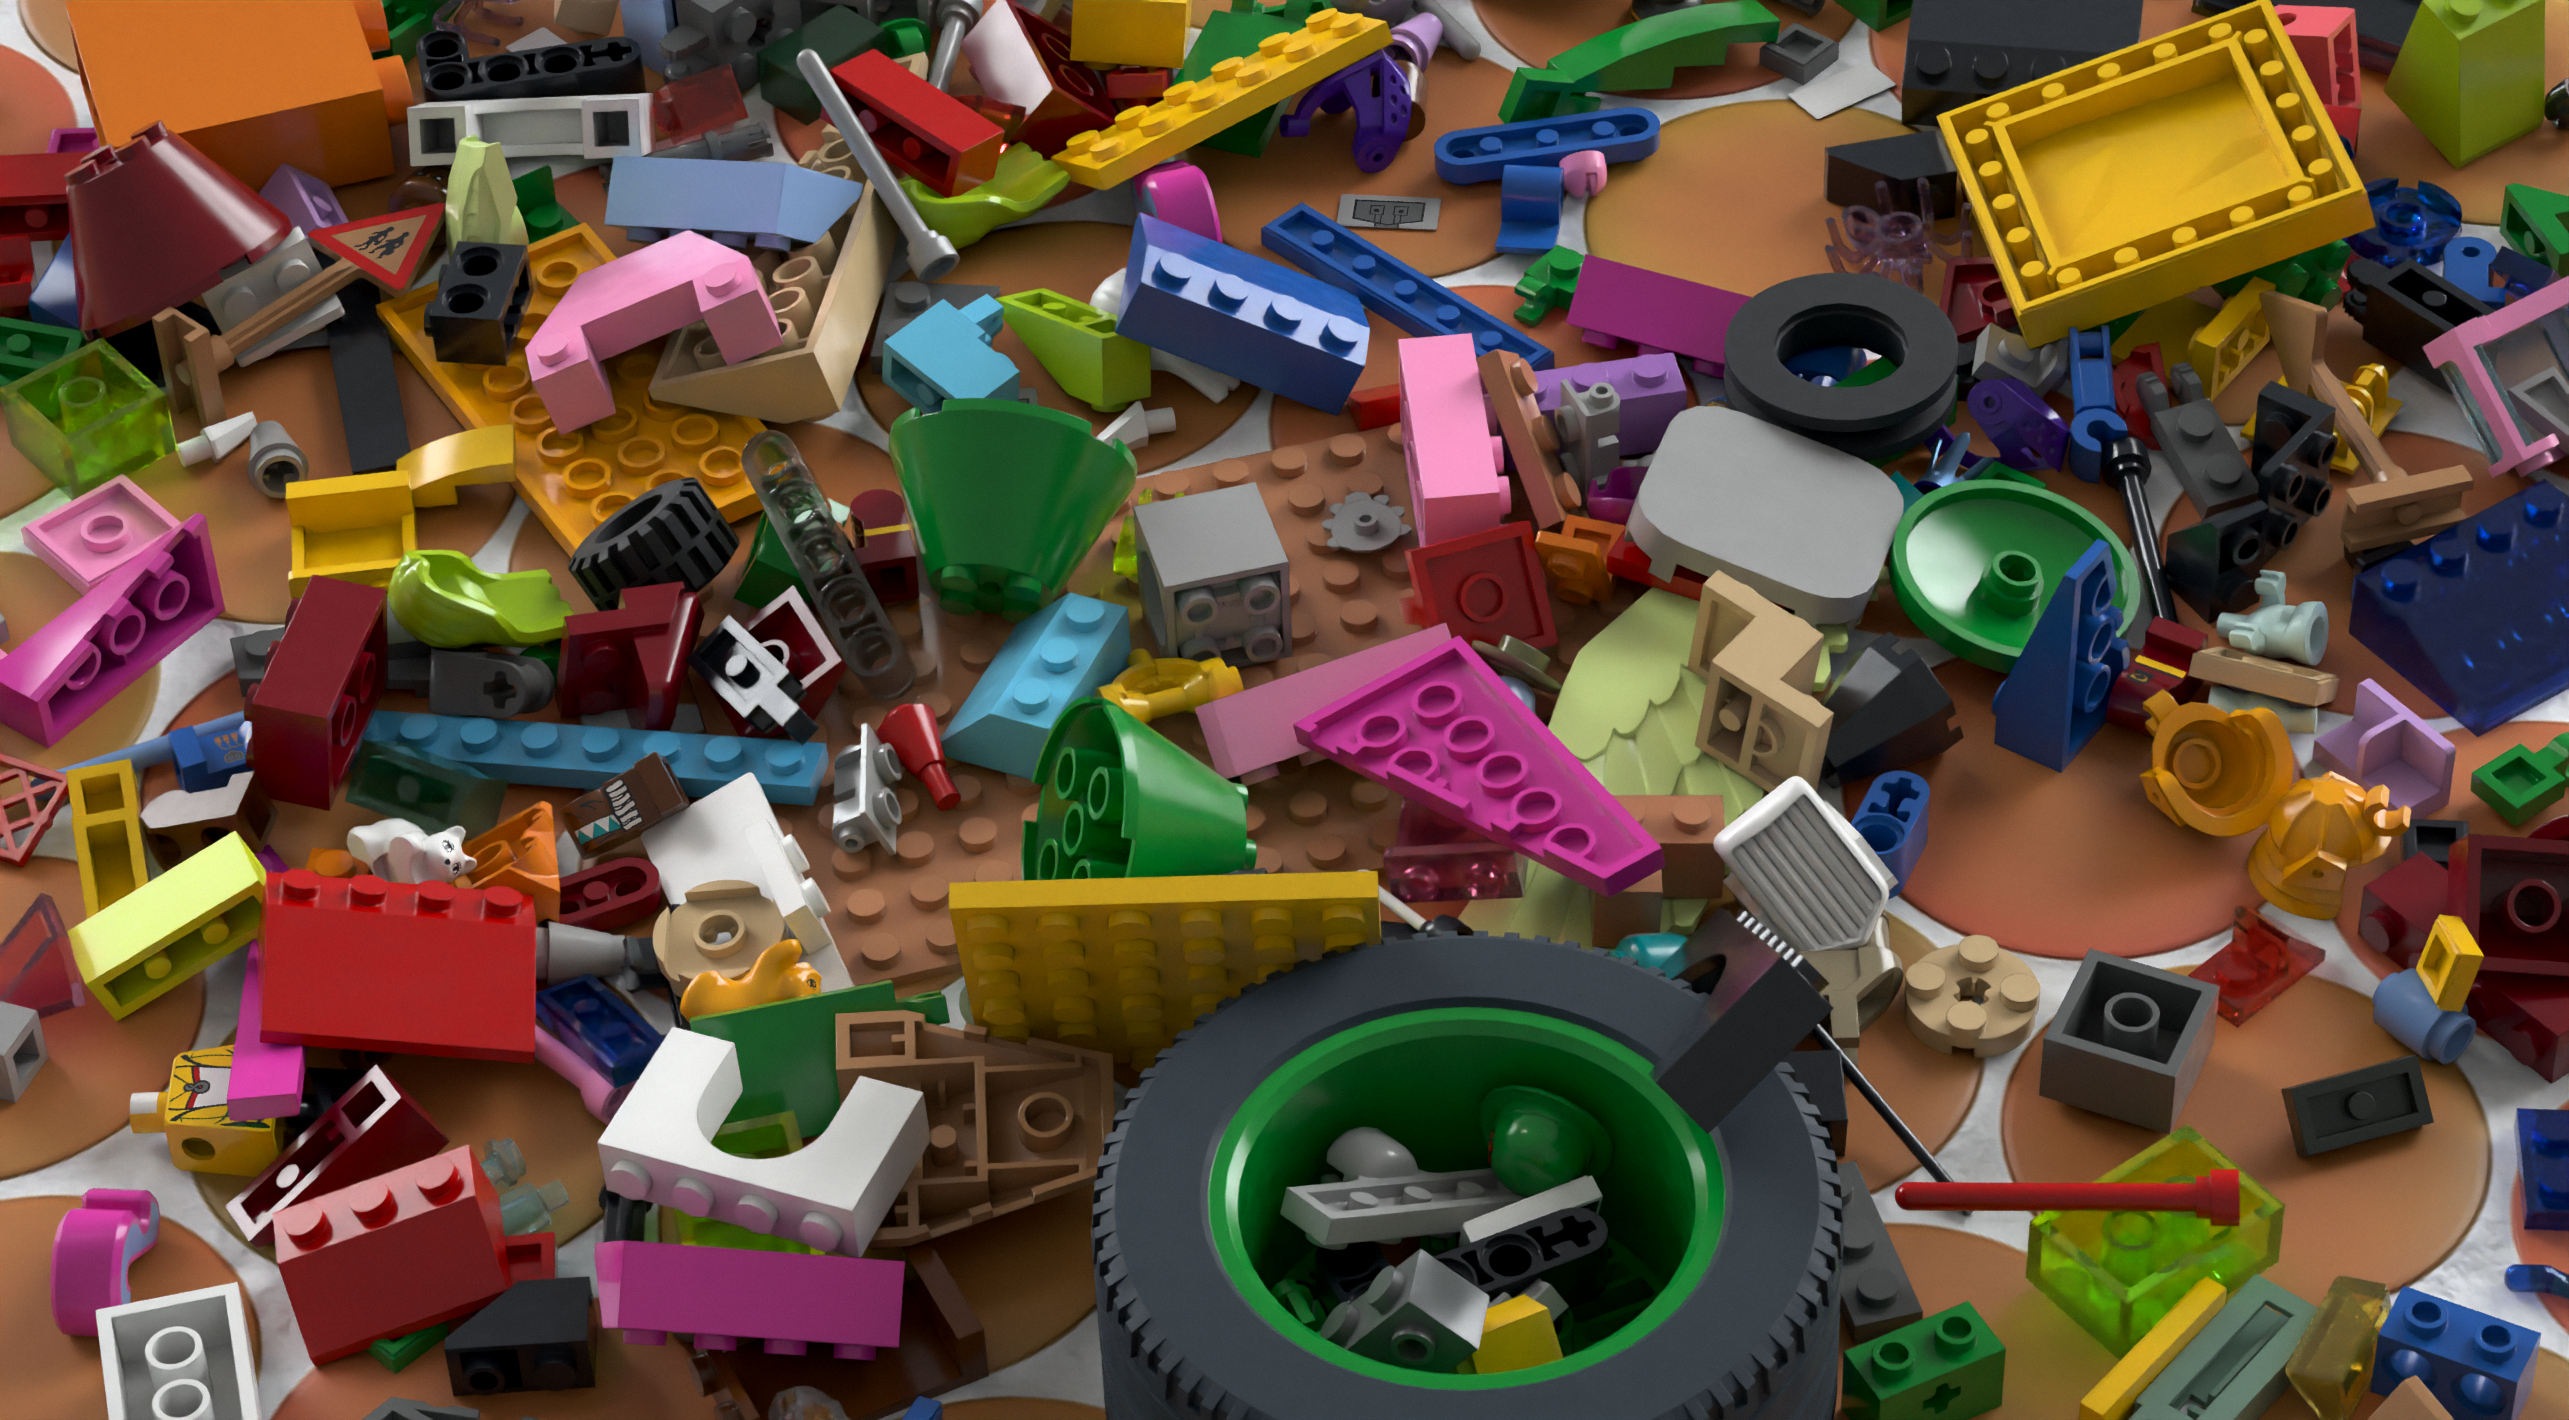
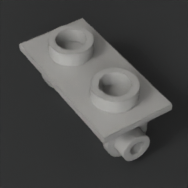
[1554,379,1620,511]
[832,723,902,856]

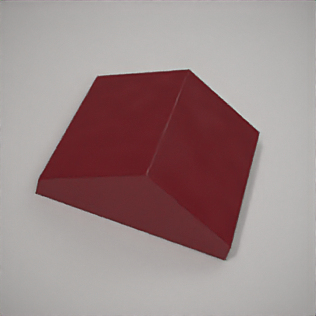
[704,585,848,739]

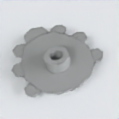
[1321,491,1412,553]

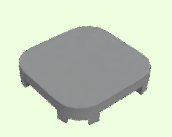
[1624,406,1904,630]

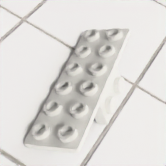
[641,772,855,993]

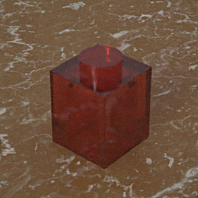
[653,63,749,145]

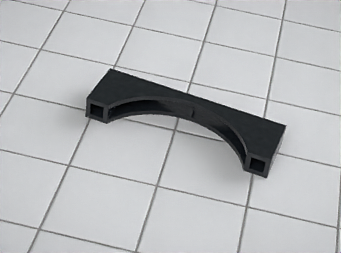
[1649,906,1834,1134]

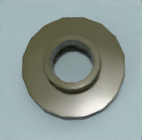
[1472,634,1562,695]

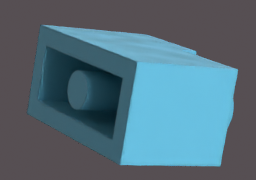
[882,294,1020,415]

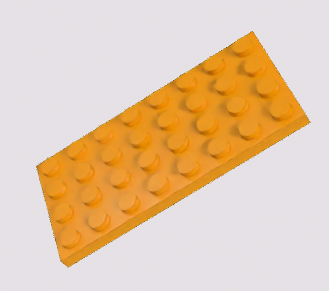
[376,222,807,558]

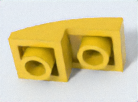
[396,424,516,508]

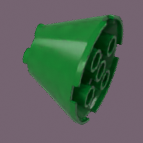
[888,398,1137,624]
[1021,696,1257,881]

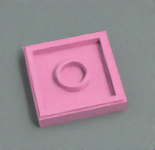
[21,474,181,596]

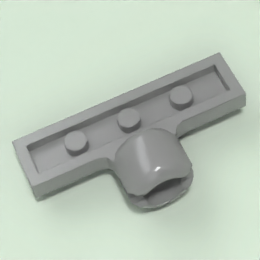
[1280,1127,1526,1250]

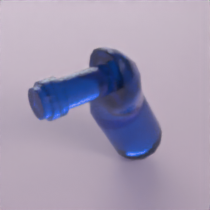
[2504,1264,2569,1299]

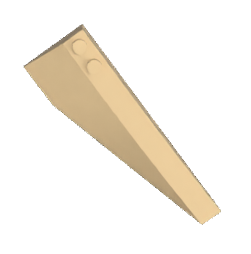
[648,52,929,424]

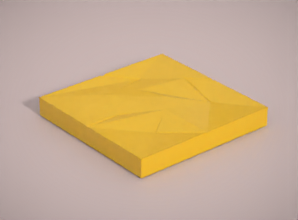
[1936,0,2376,350]

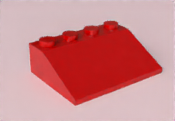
[257,869,537,1064]

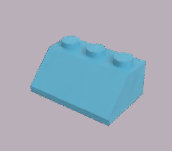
[940,592,1131,780]

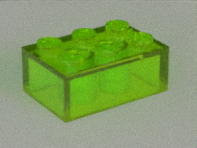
[2025,1124,2285,1361]

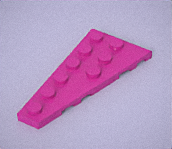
[1293,635,1666,898]

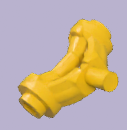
[1095,648,1244,725]

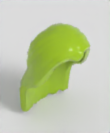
[897,141,1071,250]
[388,550,576,649]

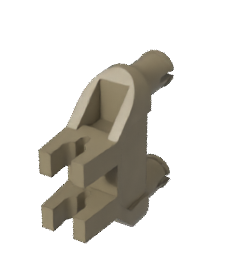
[1726,909,1904,1076]

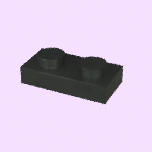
[2281,1055,2434,1156]

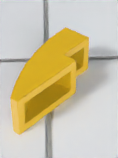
[66,759,151,919]

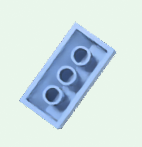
[604,156,863,252]

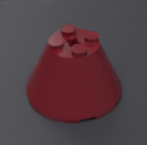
[64,120,294,341]

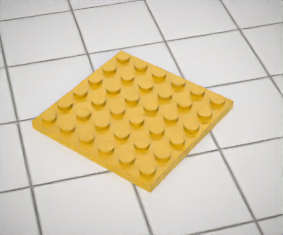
[949,871,1382,1073]

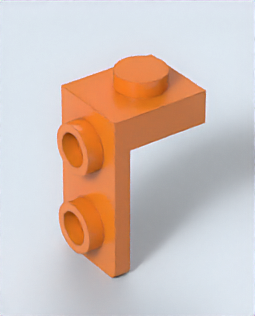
[1534,514,1626,605]

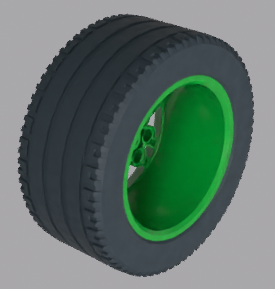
[1091,931,1844,1420]

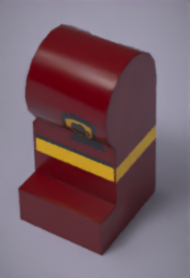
[850,489,920,607]
[2106,616,2208,739]

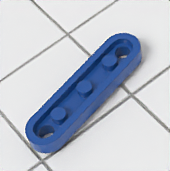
[1434,107,1660,185]

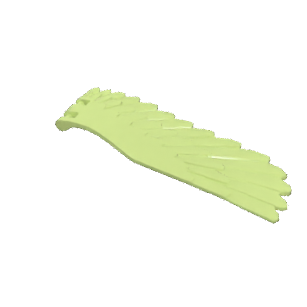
[1458,565,1890,952]

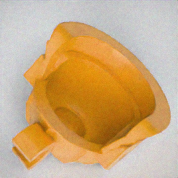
[2140,689,2293,837]
[2247,771,2411,920]

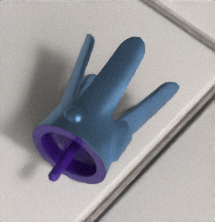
[1913,432,1995,495]

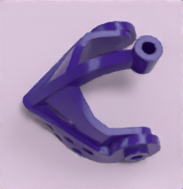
[1279,49,1411,173]
[1924,378,2071,473]

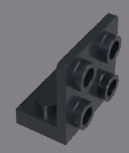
[2251,380,2338,566]

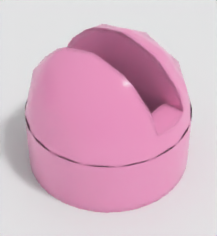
[1559,151,1607,198]

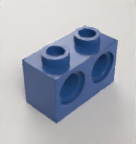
[2370,1286,2541,1420]

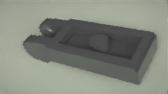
[2135,361,2258,520]

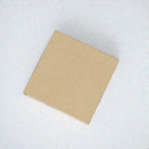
[2188,646,2340,706]

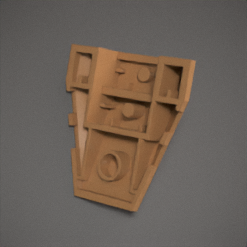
[836,1010,1115,1248]

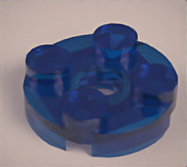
[2342,178,2462,269]

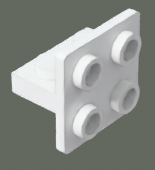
[201,226,345,367]

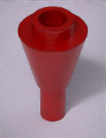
[877,703,961,811]

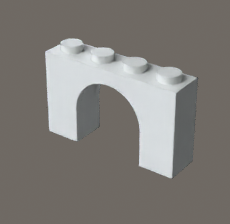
[407,93,656,166]
[597,1027,931,1258]

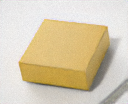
[2416,915,2484,1012]

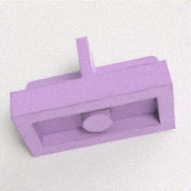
[2312,678,2456,819]

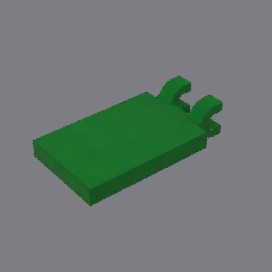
[1163,0,1314,158]
[689,980,950,1153]

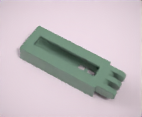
[2128,1273,2324,1420]

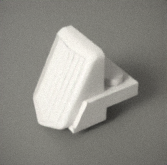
[1714,776,1899,951]

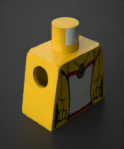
[130,1044,288,1177]

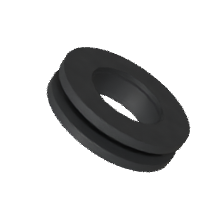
[1724,273,1958,461]

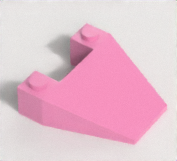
[525,230,784,436]

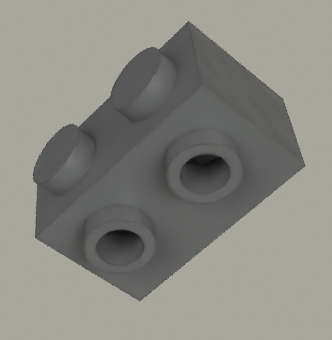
[1320,1249,1490,1373]

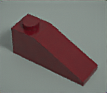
[225,1064,450,1249]

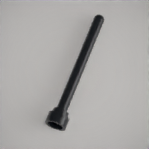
[2100,437,2179,624]

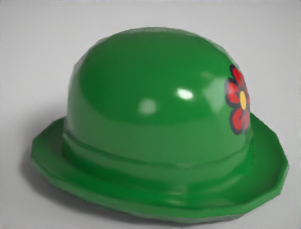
[1478,1084,1615,1198]

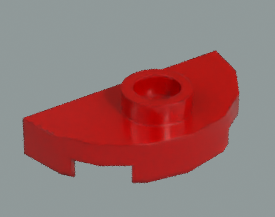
[2113,341,2172,451]

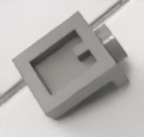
[1972,322,2070,398]

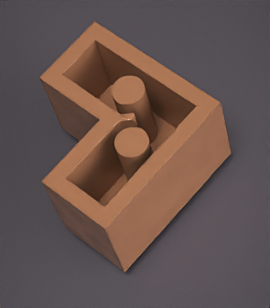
[1589,795,1725,947]

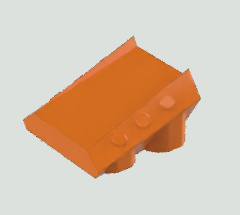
[448,801,561,924]

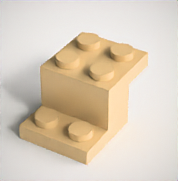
[1687,570,1834,792]

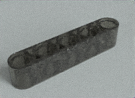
[741,430,917,701]

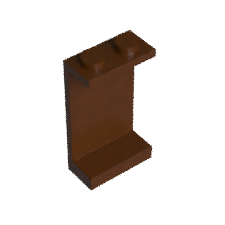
[687,1240,989,1420]

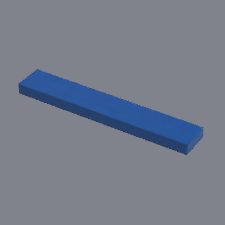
[1261,202,1555,372]

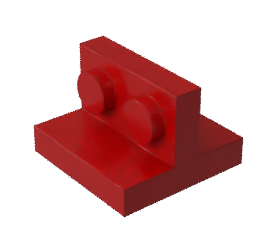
[1399,521,1559,663]

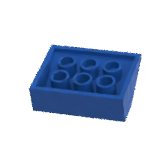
[1115,212,1370,416]

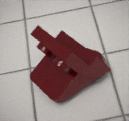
[555,581,705,732]

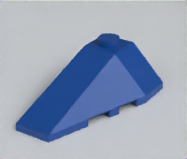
[1991,539,2130,773]

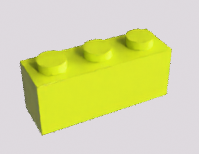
[64,830,266,1022]

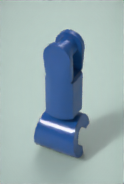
[2068,326,2128,484]

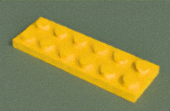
[1051,8,1394,191]

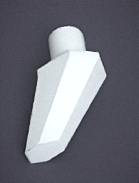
[1096,401,1176,450]
[175,411,257,467]

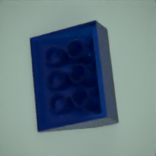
[2349,479,2569,737]

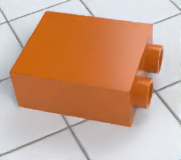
[65,0,414,193]

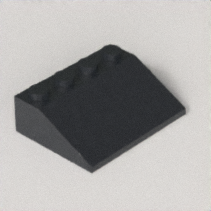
[1902,0,2144,127]

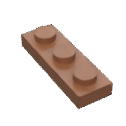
[1475,349,1582,534]

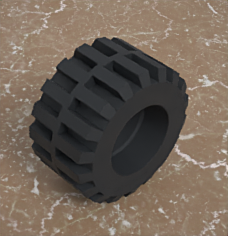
[568,477,740,612]

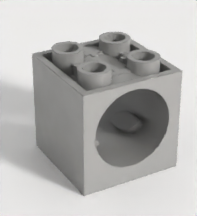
[1133,482,1293,668]

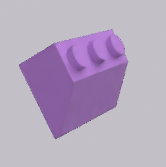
[1482,352,1687,472]

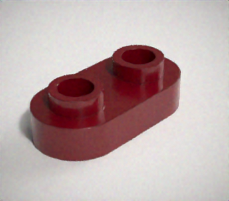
[536,857,663,932]

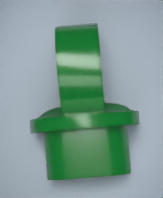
[873,18,932,77]

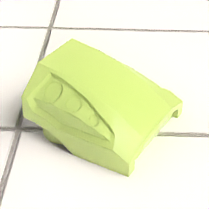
[445,134,529,261]

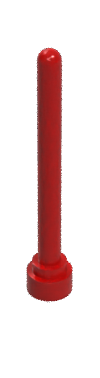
[1895,1169,2240,1227]

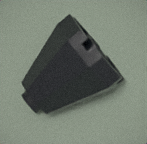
[1818,632,1964,789]

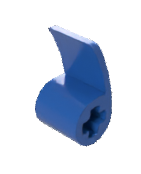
[1495,165,1565,255]

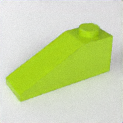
[995,288,1151,412]

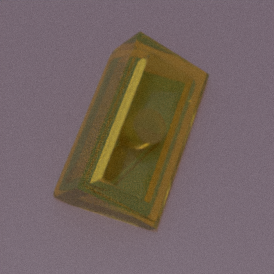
[2286,1276,2392,1420]

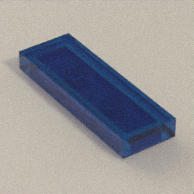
[536,973,665,1089]

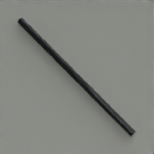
[1810,1023,1973,1216]

